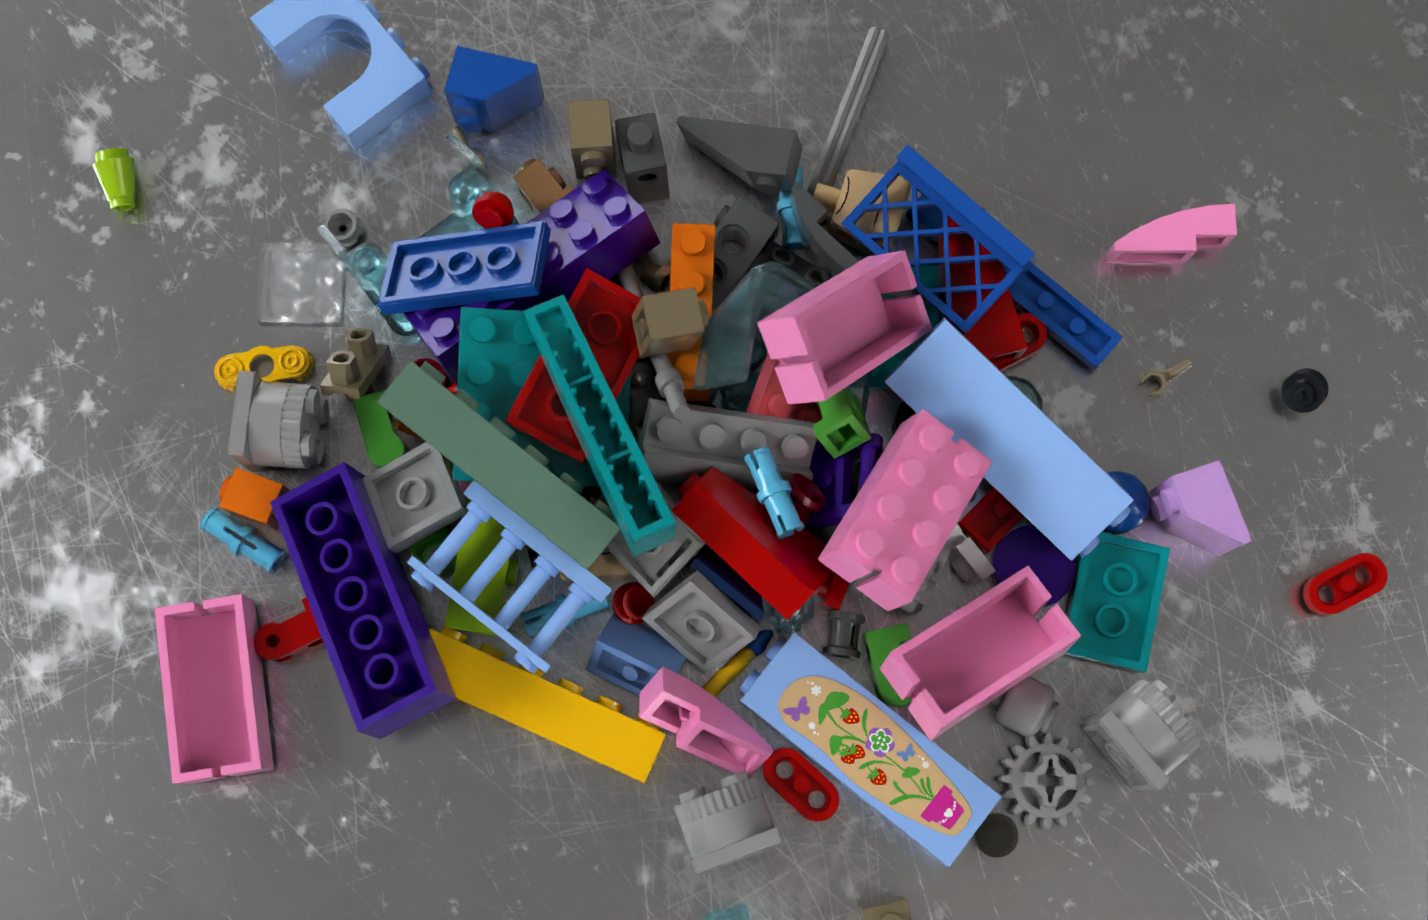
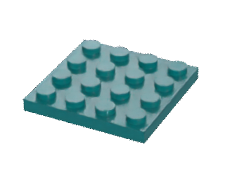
[452,307,631,488]

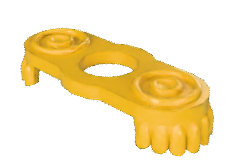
[214,345,315,392]

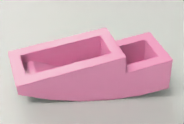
[1105,204,1237,263]
[639,666,773,778]

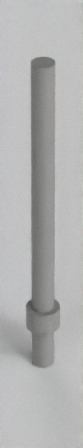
[617,265,690,420]

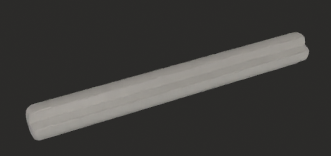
[807,27,889,196]

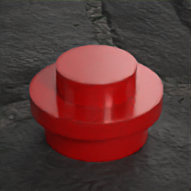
[472,191,514,229]
[612,582,654,625]

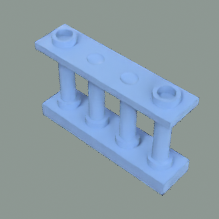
[407,480,612,674]

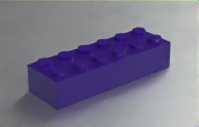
[403,169,660,385]
[270,462,457,739]

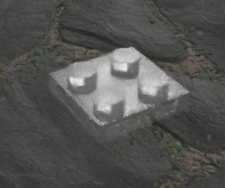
[257,243,347,327]

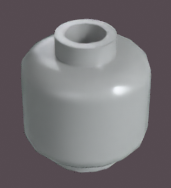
[991,676,1059,737]

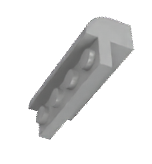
[633,398,817,495]

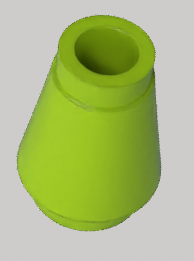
[92,148,136,211]

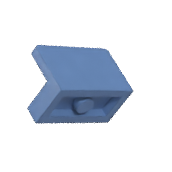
[586,613,686,696]

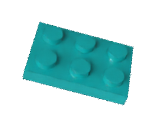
[1064,532,1170,673]

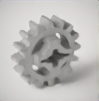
[998,733,1096,829]

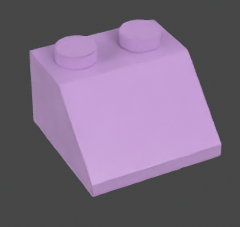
[1149,460,1252,557]

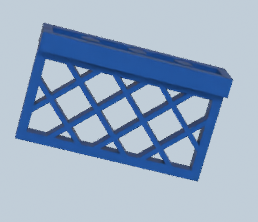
[841,144,1036,335]

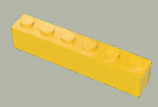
[429,625,667,783]

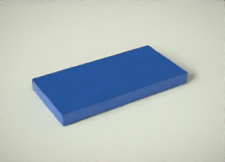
[377,220,551,315]

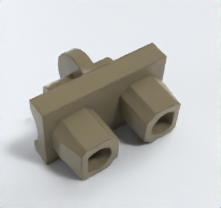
[320,328,391,402]

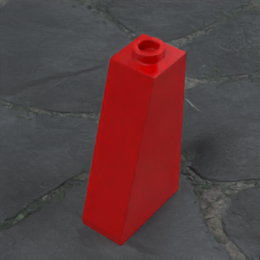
[938,207,1027,365]
[672,467,833,620]

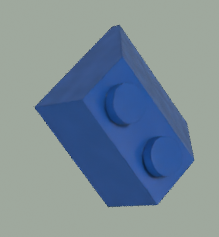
[444,46,545,133]

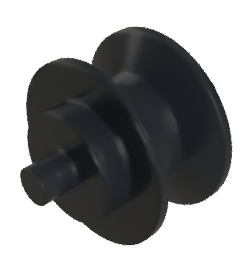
[1281,368,1329,413]

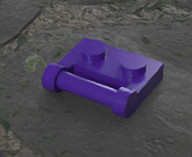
[806,433,883,529]

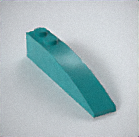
[523,295,676,557]

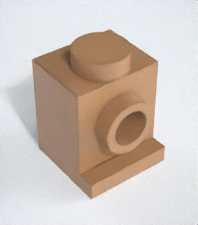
[513,159,573,216]

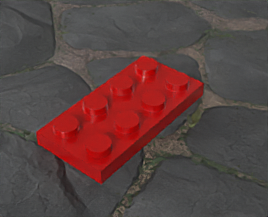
[504,268,641,463]

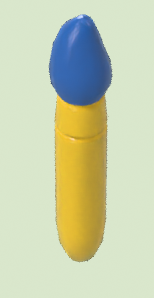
[701,629,774,697]

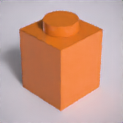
[219,467,291,530]

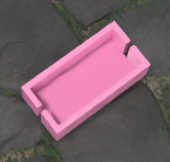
[757,250,933,404]
[818,409,992,611]
[880,565,1081,741]
[154,594,274,784]

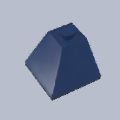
[690,545,764,625]

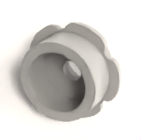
[323,209,363,248]

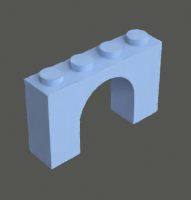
[250,0,431,150]

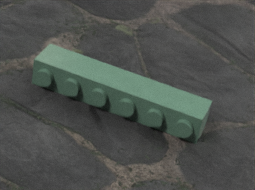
[377,360,620,570]

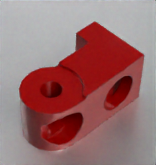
[254,597,324,662]

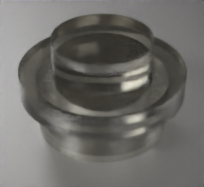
[974,813,1019,858]

